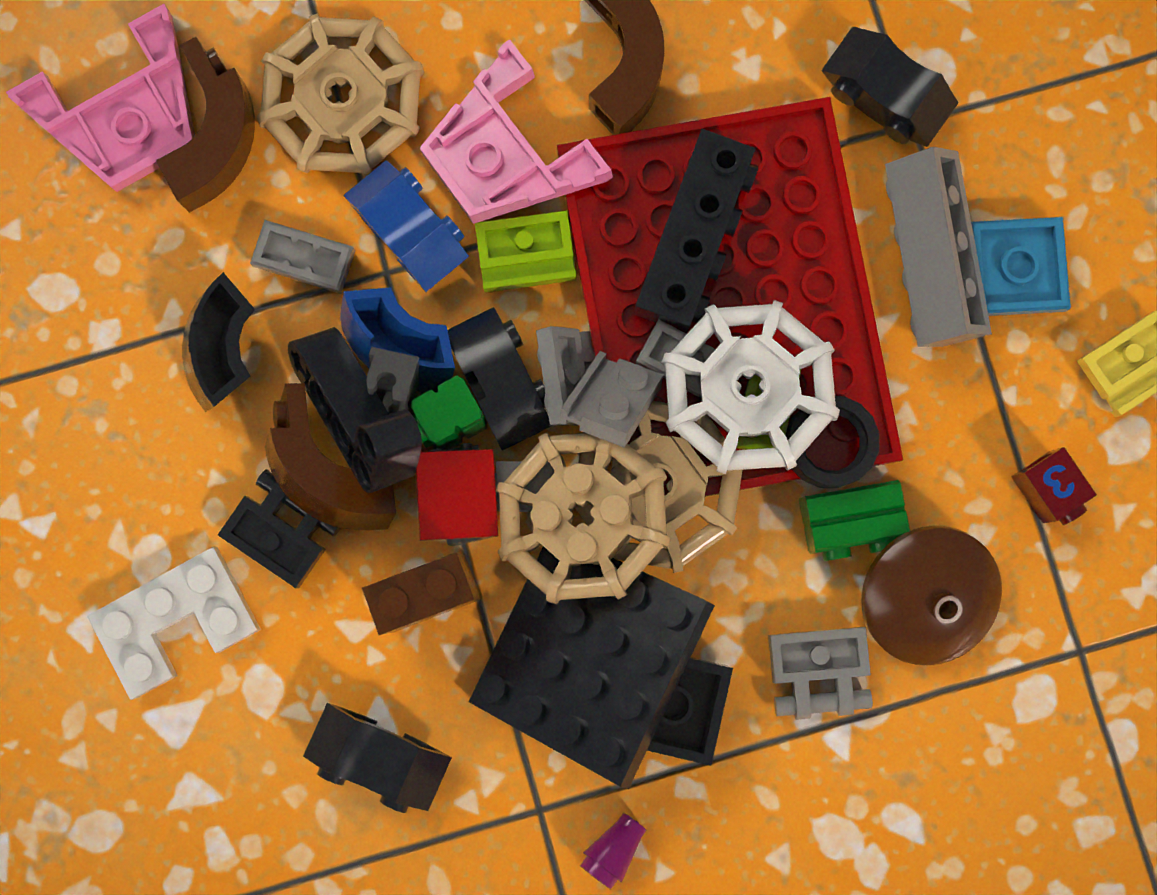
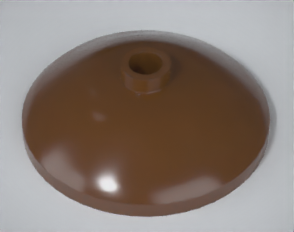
[861,526,1002,665]

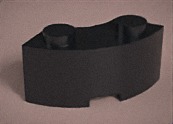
[821,27,958,147]
[182,272,255,412]
[447,307,553,451]
[303,703,452,813]

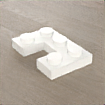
[87,547,261,700]

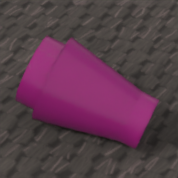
[580,813,647,890]

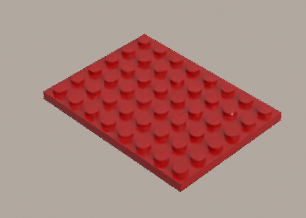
[557,97,903,497]

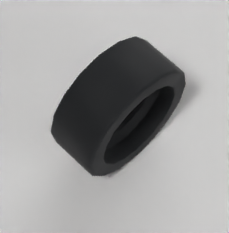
[785,396,880,489]

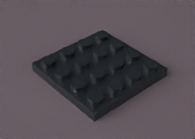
[469,546,715,789]

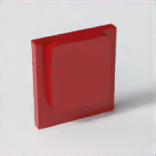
[416,449,499,541]

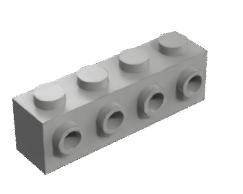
[885,146,992,347]

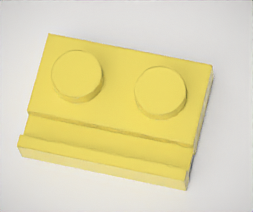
[1077,310,1157,417]

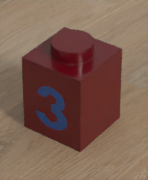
[1011,447,1097,525]

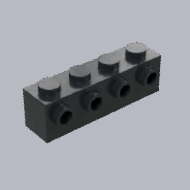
[634,129,759,334]

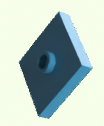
[971,217,1071,316]

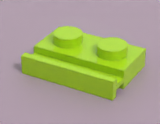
[475,210,576,293]

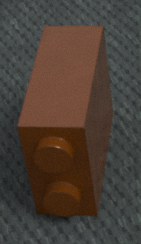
[362,552,482,635]

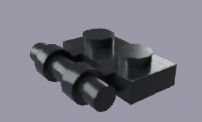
[218,469,341,588]

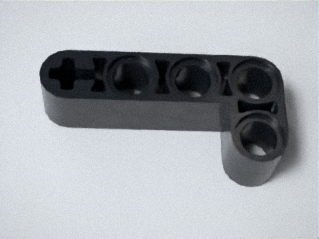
[288,327,422,493]

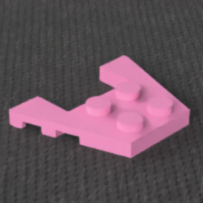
[6,4,195,192]
[420,39,613,224]

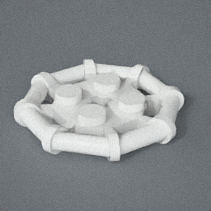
[661,300,840,474]

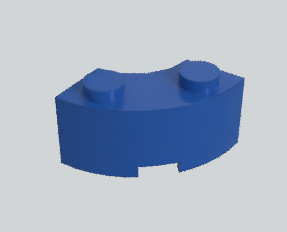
[343,160,469,292]
[340,287,455,393]

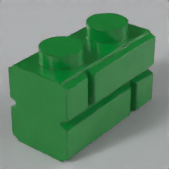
[411,375,488,449]
[799,480,910,561]

